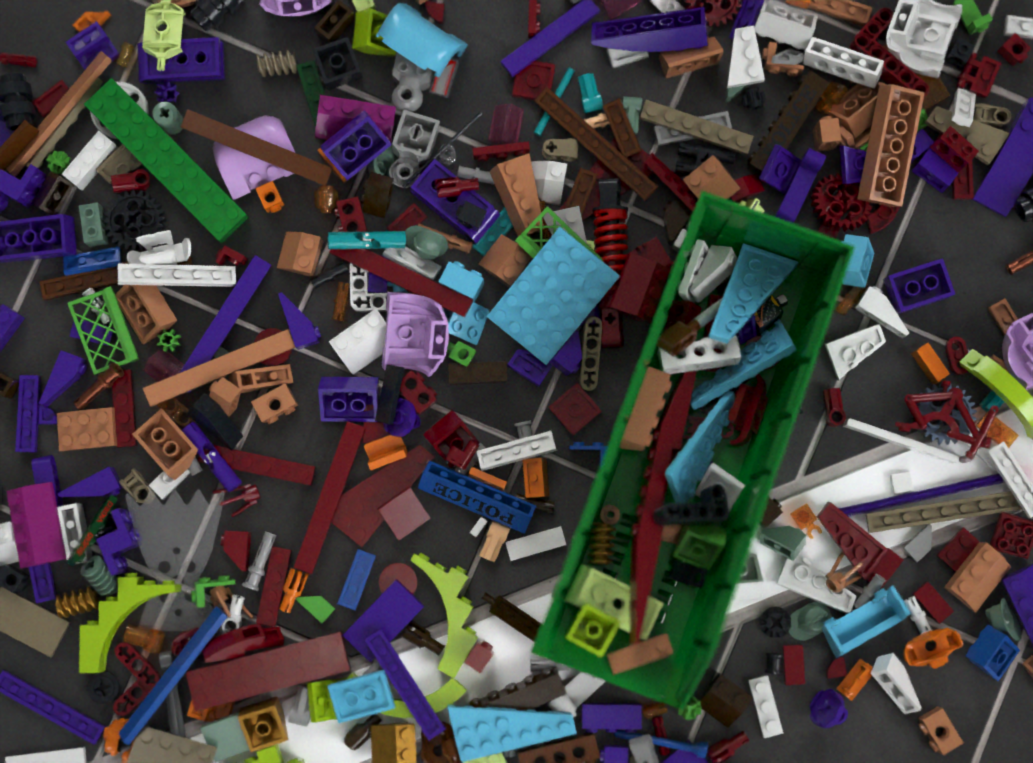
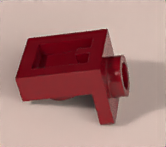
[215,245,248,266]

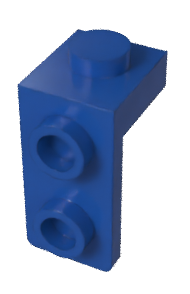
[569,442,608,469]

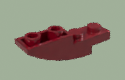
[202,623,284,663]

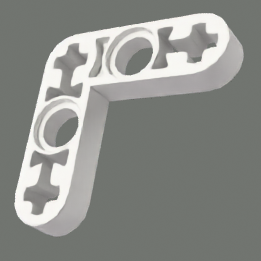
[350,263,387,312]

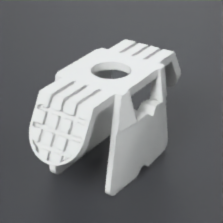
[127,230,191,265]

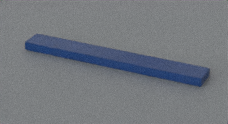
[118,606,227,745]

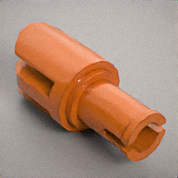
[279,568,309,613]

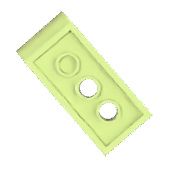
[564,564,663,640]

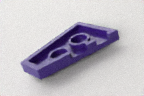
[840,146,866,184]

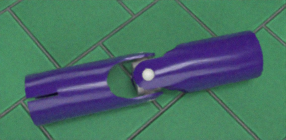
[182,422,242,493]

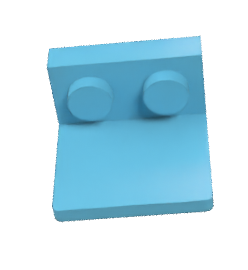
[443,303,490,345]

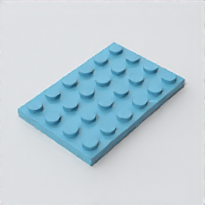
[487,227,620,365]

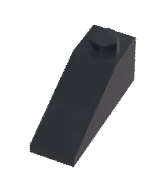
[186,393,243,451]

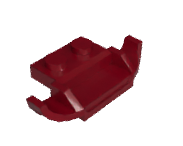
[728,374,769,447]

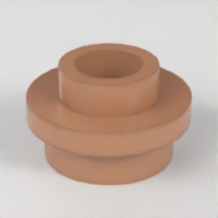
[600,505,620,525]

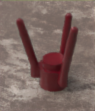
[212,484,261,517]

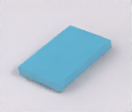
[327,669,396,723]

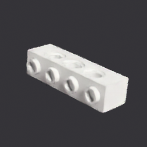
[803,37,884,89]
[657,336,741,374]

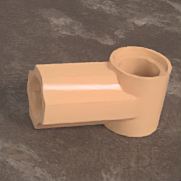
[480,521,510,562]

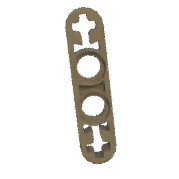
[579,316,602,391]

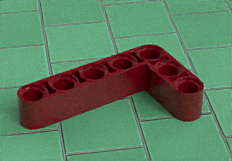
[849,7,930,100]

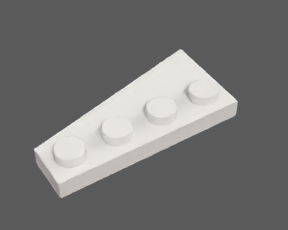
[776,555,856,614]

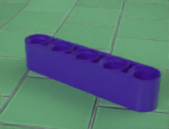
[31,455,64,507]

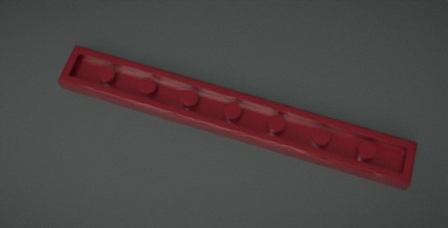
[329,249,473,318]
[293,421,366,574]

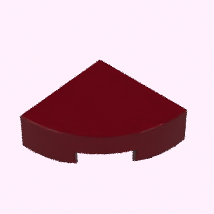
[426,1,445,24]
[826,656,847,679]

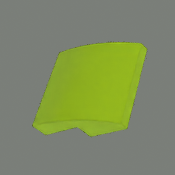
[307,677,347,723]

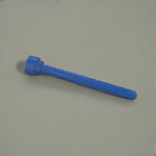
[614,730,708,759]

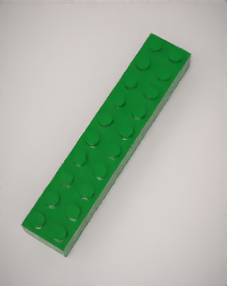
[84,78,249,244]

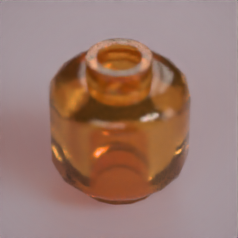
[314,186,339,213]

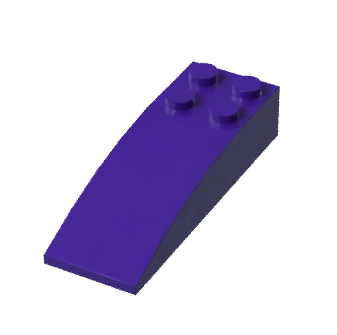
[591,7,708,52]
[972,97,1033,217]
[0,214,77,263]

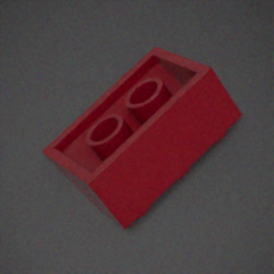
[609,253,670,323]

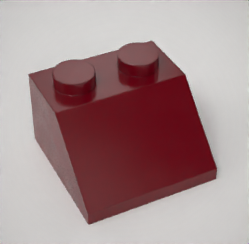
[423,410,480,468]

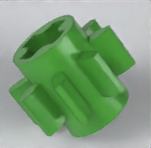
[46,150,71,174]
[157,329,181,352]
[678,696,702,720]

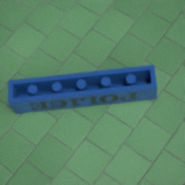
[418,460,536,534]

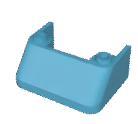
[822,586,911,658]

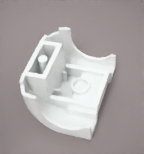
[886,0,962,78]

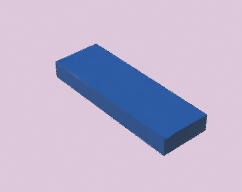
[63,247,122,276]
[337,549,376,611]

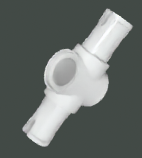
[221,595,245,634]

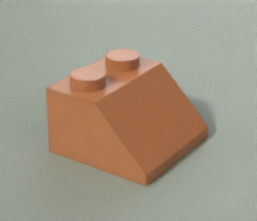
[683,155,741,200]
[277,232,323,277]
[478,234,532,287]

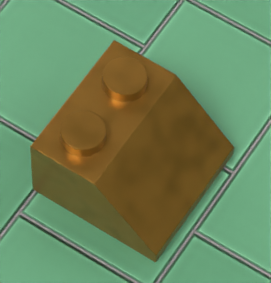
[237,696,289,752]
[370,722,416,763]

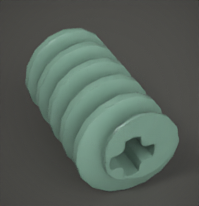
[153,102,183,135]
[80,556,118,595]

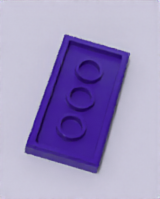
[343,579,424,663]

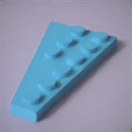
[708,243,798,344]

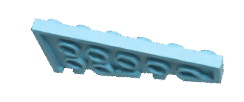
[690,319,797,410]
[665,391,735,503]
[447,705,577,763]

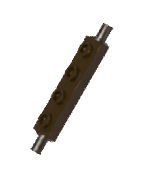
[481,592,542,642]

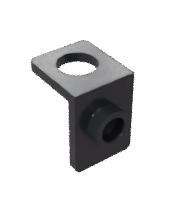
[669,560,708,588]

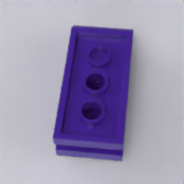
[137,37,225,84]
[410,159,500,244]

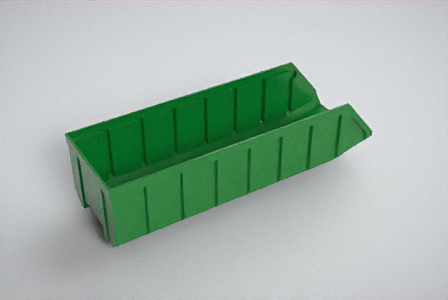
[530,191,855,710]

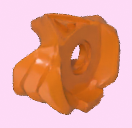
[903,628,963,669]

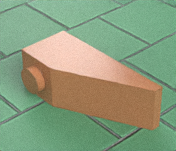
[229,364,294,393]
[607,634,673,675]

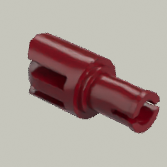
[435,177,479,198]
[707,730,750,763]

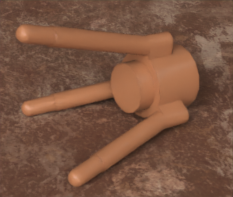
[825,551,863,593]
[209,585,253,630]

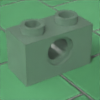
[79,203,109,247]

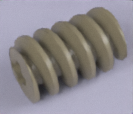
[256,50,297,77]

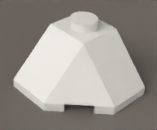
[531,160,567,205]

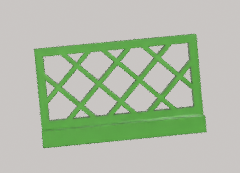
[515,206,603,261]
[67,286,140,375]

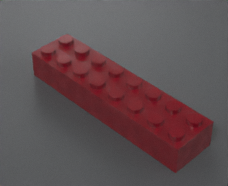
[186,631,351,711]

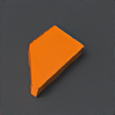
[72,11,111,32]

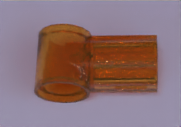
[123,624,165,654]

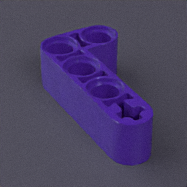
[775,148,826,224]

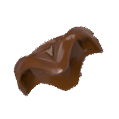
[420,721,461,763]

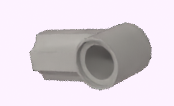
[288,685,310,727]

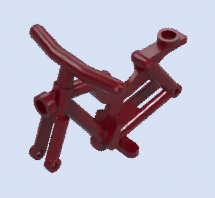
[895,380,999,463]

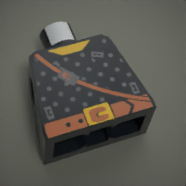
[754,294,788,337]

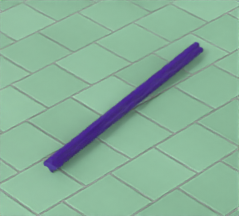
[839,473,1005,517]

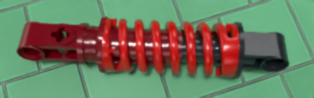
[592,178,629,348]

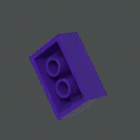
[321,110,392,180]
[883,258,955,314]

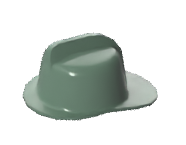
[368,143,399,177]
[405,225,448,260]
[985,598,1021,641]
[788,602,831,641]

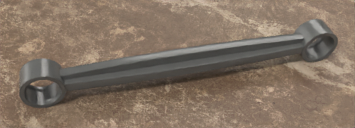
[159,650,186,738]

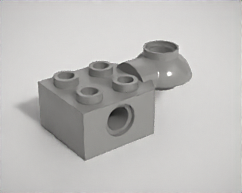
[392,52,434,112]
[389,110,440,188]

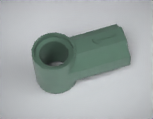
[622,96,642,135]

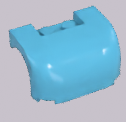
[376,3,468,77]

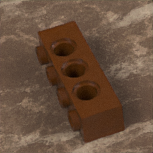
[518,732,600,763]

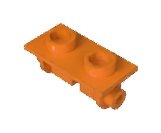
[836,658,873,701]

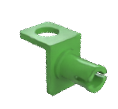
[446,340,476,367]

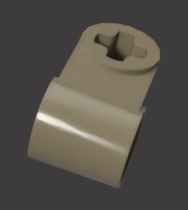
[973,104,1011,129]
[542,139,578,162]
[119,468,156,504]

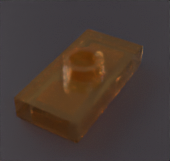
[976,411,1019,448]

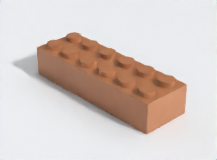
[857,84,924,207]

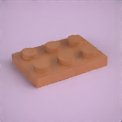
[57,407,117,452]

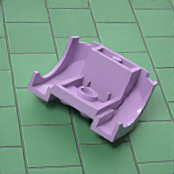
[213,116,295,200]
[1002,313,1033,390]

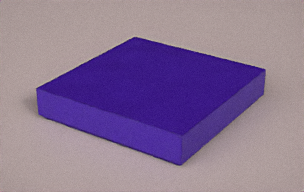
[759,144,802,194]

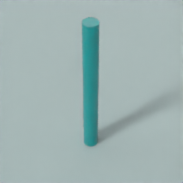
[534,68,575,136]

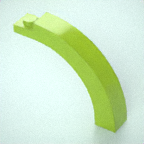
[960,349,1033,440]
[346,672,467,718]

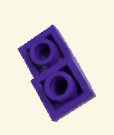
[69,319,114,346]

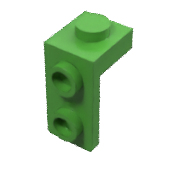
[953,0,993,35]
[191,575,235,608]

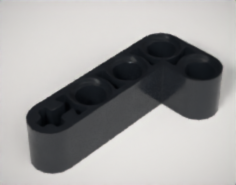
[653,484,729,526]

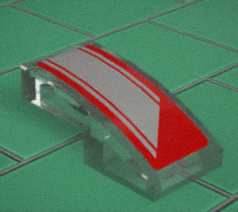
[429,58,459,98]

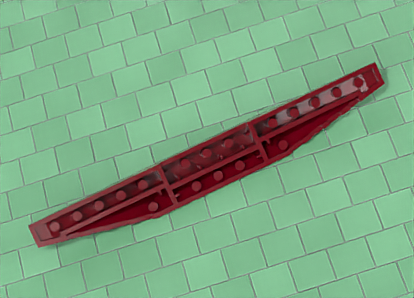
[629,340,701,645]

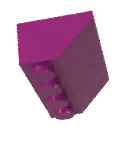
[315,95,396,142]
[6,482,67,568]

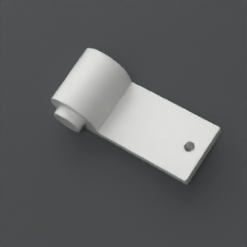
[547,672,605,718]

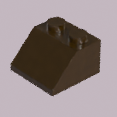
[699,673,753,728]

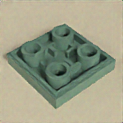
[200,712,250,763]

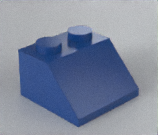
[966,624,1020,681]

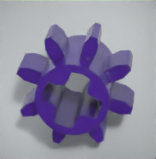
[154,80,179,103]

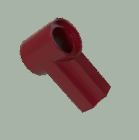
[111,169,150,193]
[823,388,846,427]

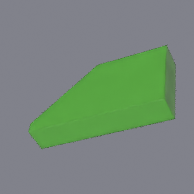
[296,596,336,623]

